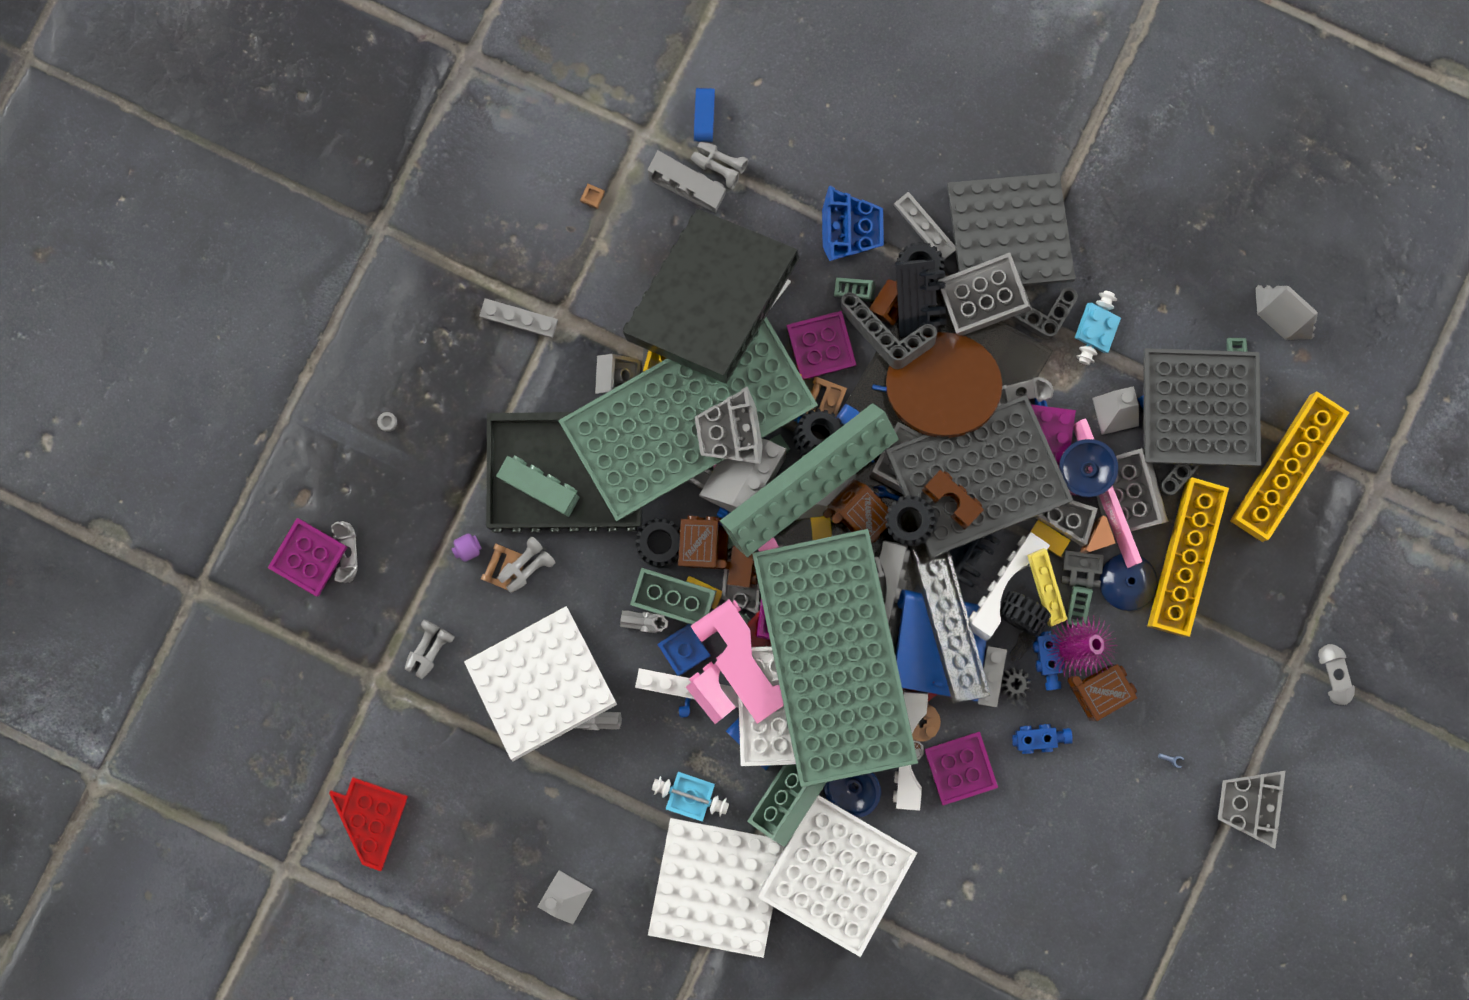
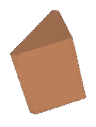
[1080,516,1116,554]

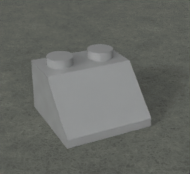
[595,354,641,395]

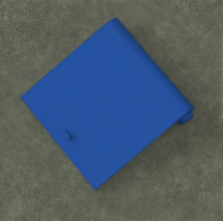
[896,589,986,702]

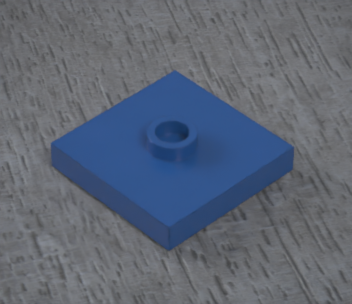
[657,624,711,676]

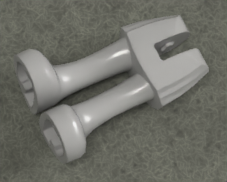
[690,142,749,190]
[498,537,555,593]
[405,619,455,679]

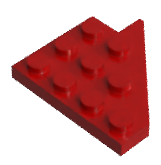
[329,777,409,871]

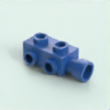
[1033,631,1065,691]
[1012,724,1073,754]

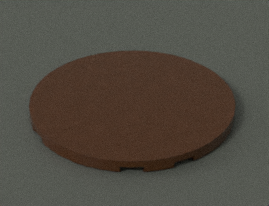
[886,332,1002,438]

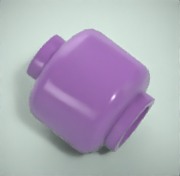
[451,533,482,562]

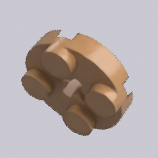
[912,704,941,741]

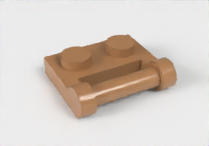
[807,377,847,417]
[481,544,525,592]

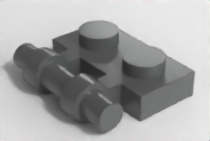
[1061,551,1104,589]

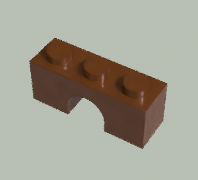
[922,470,984,530]

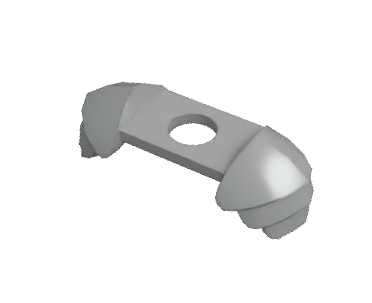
[998,377,1054,406]
[331,521,358,583]
[1318,644,1355,705]

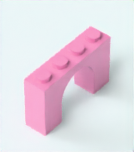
[686,653,736,724]

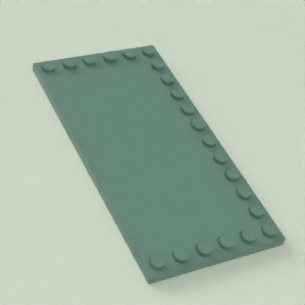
[558,317,818,522]
[752,529,918,787]

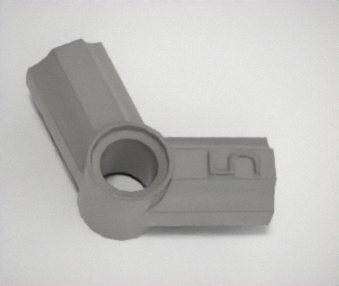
[620,610,668,633]
[575,712,622,730]

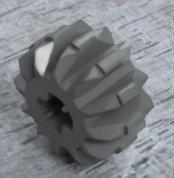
[1000,667,1032,700]

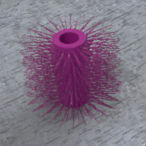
[1046,615,1118,677]

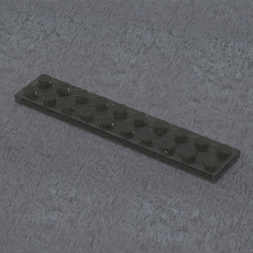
[901,513,991,704]

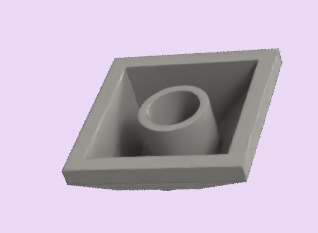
[1092,386,1139,435]
[538,870,593,924]

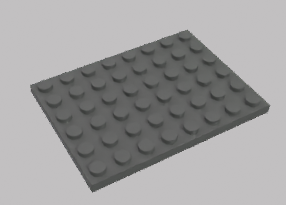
[885,395,1073,558]

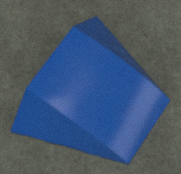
[822,186,884,261]

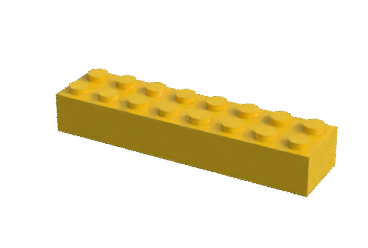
[1230,392,1349,542]
[1147,477,1229,637]

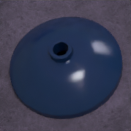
[1059,439,1118,497]
[1099,554,1157,611]
[824,773,881,818]

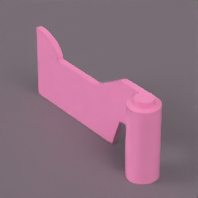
[691,599,784,724]

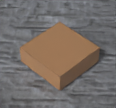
[580,184,605,209]

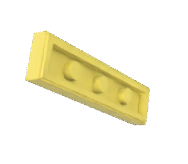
[1027,548,1067,627]

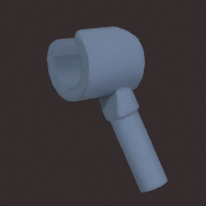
[1158,753,1184,768]

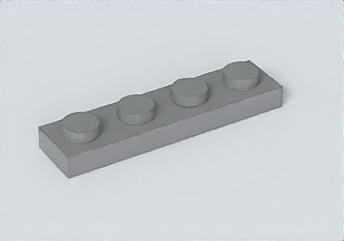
[894,192,956,260]
[479,298,558,338]

